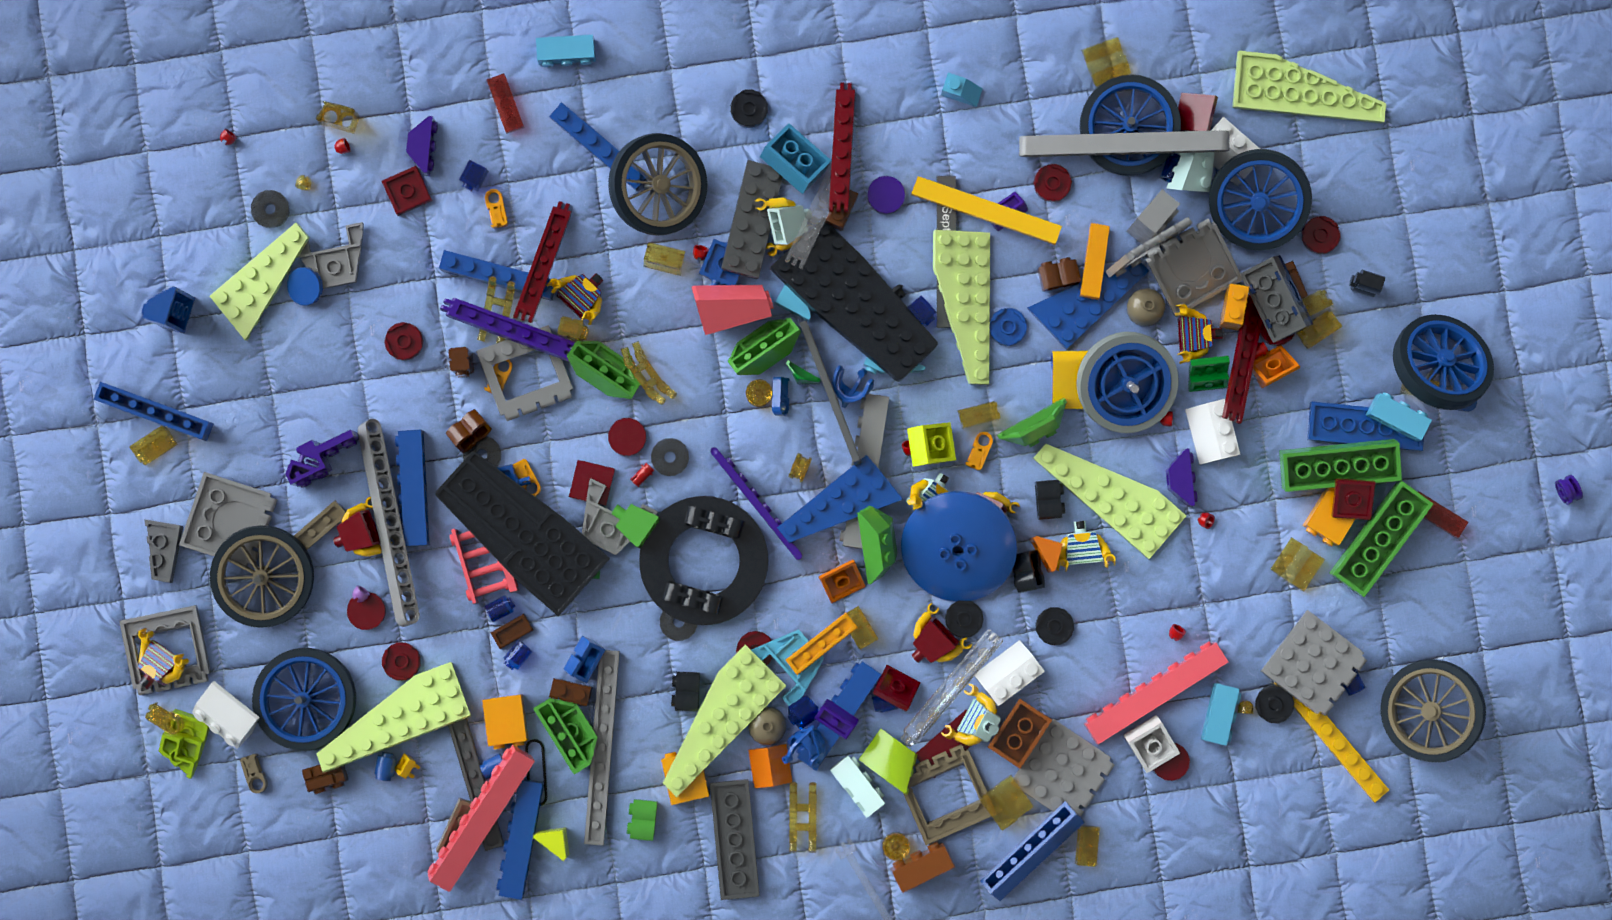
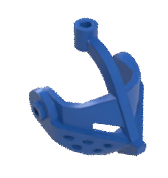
[832,365,874,408]
[782,725,825,768]

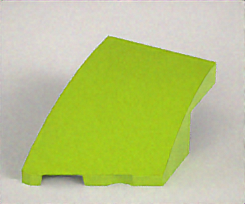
[158,709,210,779]
[858,728,917,795]

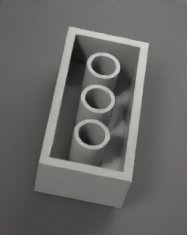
[1126,189,1180,244]

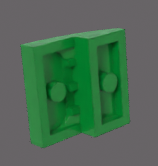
[1188,356,1230,392]

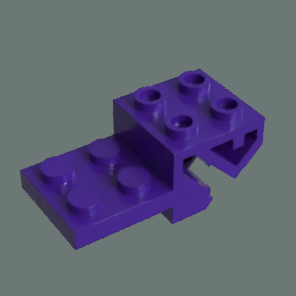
[285,429,359,488]

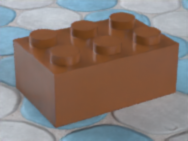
[988,699,1052,769]
[890,841,955,893]

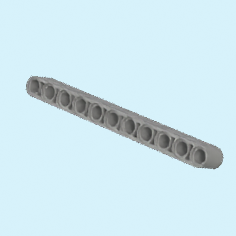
[1019,130,1229,157]
[358,419,419,627]

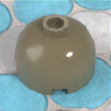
[1127,288,1165,326]
[748,707,786,745]

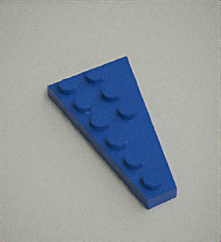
[1027,263,1149,349]
[777,455,903,543]

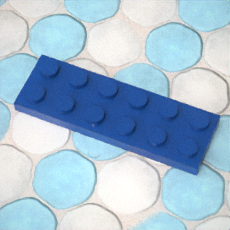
[1307,401,1424,451]

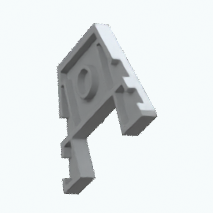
[299,222,364,289]
[582,478,658,555]

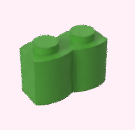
[627,799,658,841]

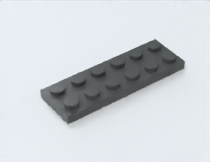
[721,160,783,279]
[710,779,760,900]

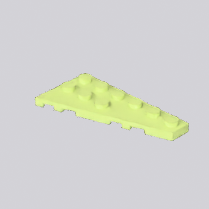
[209,223,310,341]

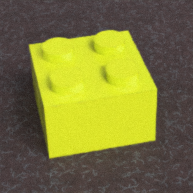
[907,422,956,467]

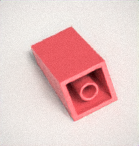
[692,285,774,335]

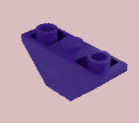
[406,116,438,176]
[1165,448,1198,507]

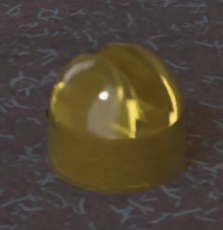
[295,175,311,190]
[1238,700,1254,714]

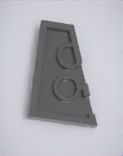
[144,519,183,583]

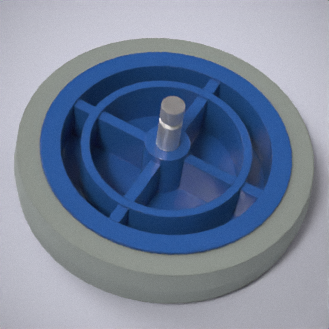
[1077,332,1178,433]

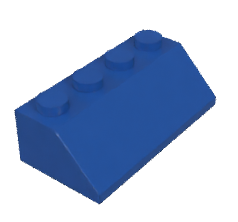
[141,286,195,334]

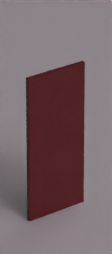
[916,709,970,778]

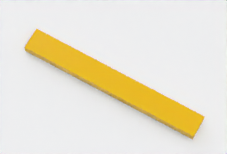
[911,176,1062,245]

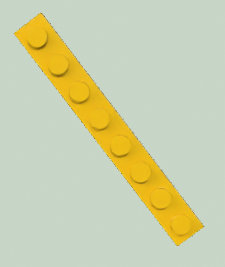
[1274,682,1389,802]

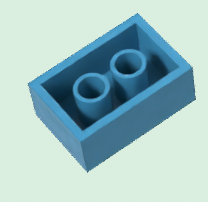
[760,123,832,194]

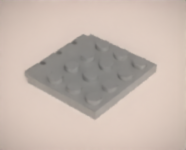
[1146,219,1243,317]
[179,472,277,566]
[1261,610,1367,716]
[1010,718,1115,817]

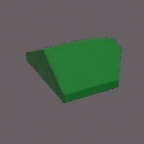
[786,360,822,384]

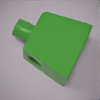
[611,504,661,549]

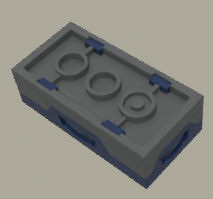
[1240,255,1313,343]

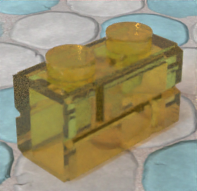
[557,316,589,342]

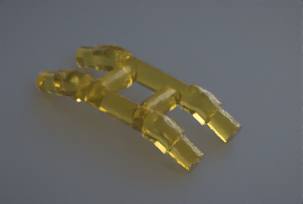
[477,277,515,343]
[621,341,677,405]
[789,782,817,853]

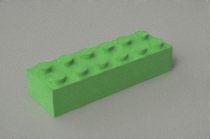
[1279,439,1402,492]
[1329,481,1433,597]

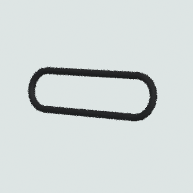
[525,739,548,806]

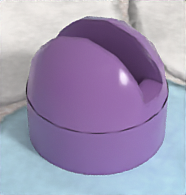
[352,585,370,602]

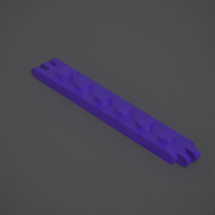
[440,298,575,362]
[710,447,802,560]

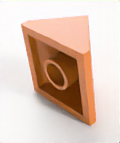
[1252,345,1300,389]
[1029,536,1063,573]
[818,560,866,604]
[748,744,792,788]

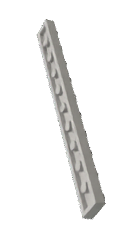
[584,650,620,845]

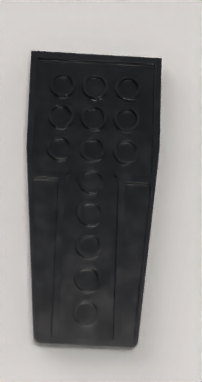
[770,219,938,382]
[435,452,610,617]

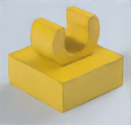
[395,753,420,779]

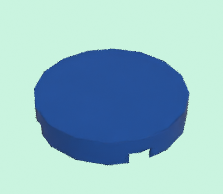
[287,267,323,305]
[990,308,1027,346]

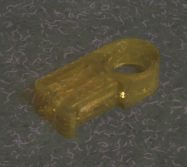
[145,702,185,734]

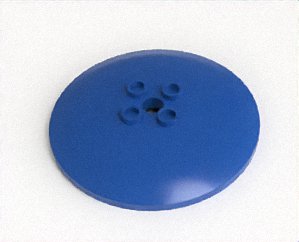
[901,491,1017,602]

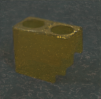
[316,101,360,134]

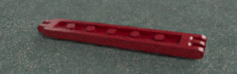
[829,82,856,212]
[513,201,572,323]
[1222,294,1262,424]

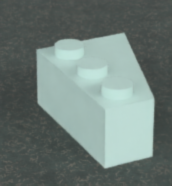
[1167,152,1215,192]
[830,755,885,818]

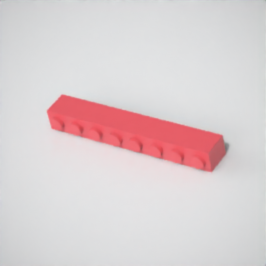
[1084,641,1228,744]
[427,745,535,892]

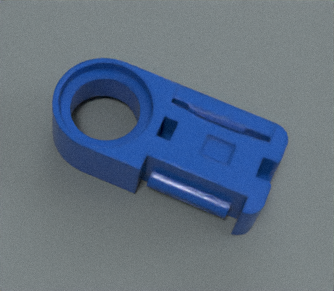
[772,377,790,416]

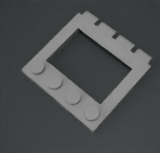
[1105,217,1193,278]
[476,325,573,421]
[119,605,211,696]

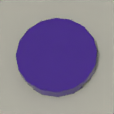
[867,176,905,214]

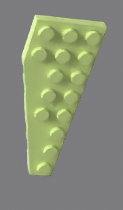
[1232,51,1386,123]
[933,230,990,385]
[1033,444,1187,559]
[663,645,786,797]
[317,662,471,773]

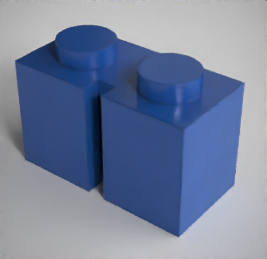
[564,635,606,683]

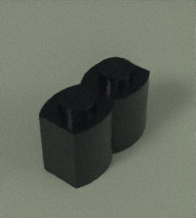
[1349,269,1386,297]
[1035,480,1065,520]
[1012,550,1045,593]
[671,672,700,711]

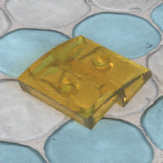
[1081,37,1131,86]
[1271,537,1325,592]
[979,775,1034,831]

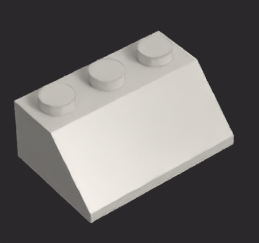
[1211,117,1260,186]
[1185,399,1240,465]
[973,640,1045,706]
[192,681,259,749]

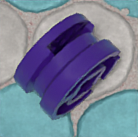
[1555,475,1583,505]

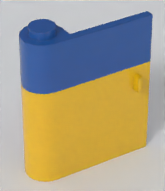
[1051,351,1088,409]

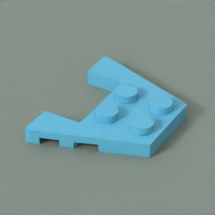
[751,629,824,711]

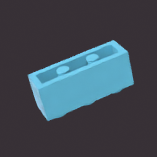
[536,35,596,67]
[1366,392,1432,442]
[1201,683,1241,746]

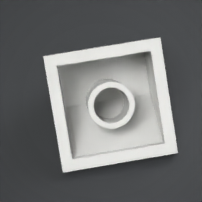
[1123,715,1180,773]

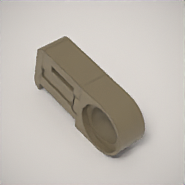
[240,753,268,793]

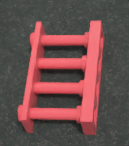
[449,529,519,604]

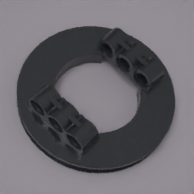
[639,496,768,625]

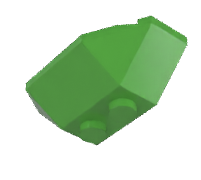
[728,318,801,375]
[567,341,641,399]
[996,398,1067,447]
[857,506,898,584]
[533,698,598,775]

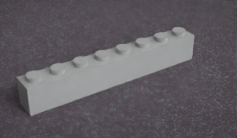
[839,394,889,549]

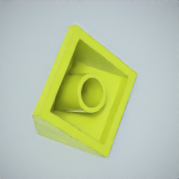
[533,827,569,861]

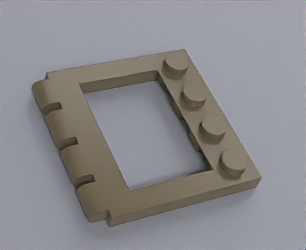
[903,744,997,845]

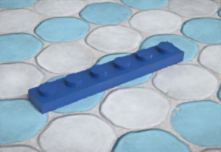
[549,102,647,190]

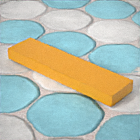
[1080,223,1110,300]
[785,612,858,675]

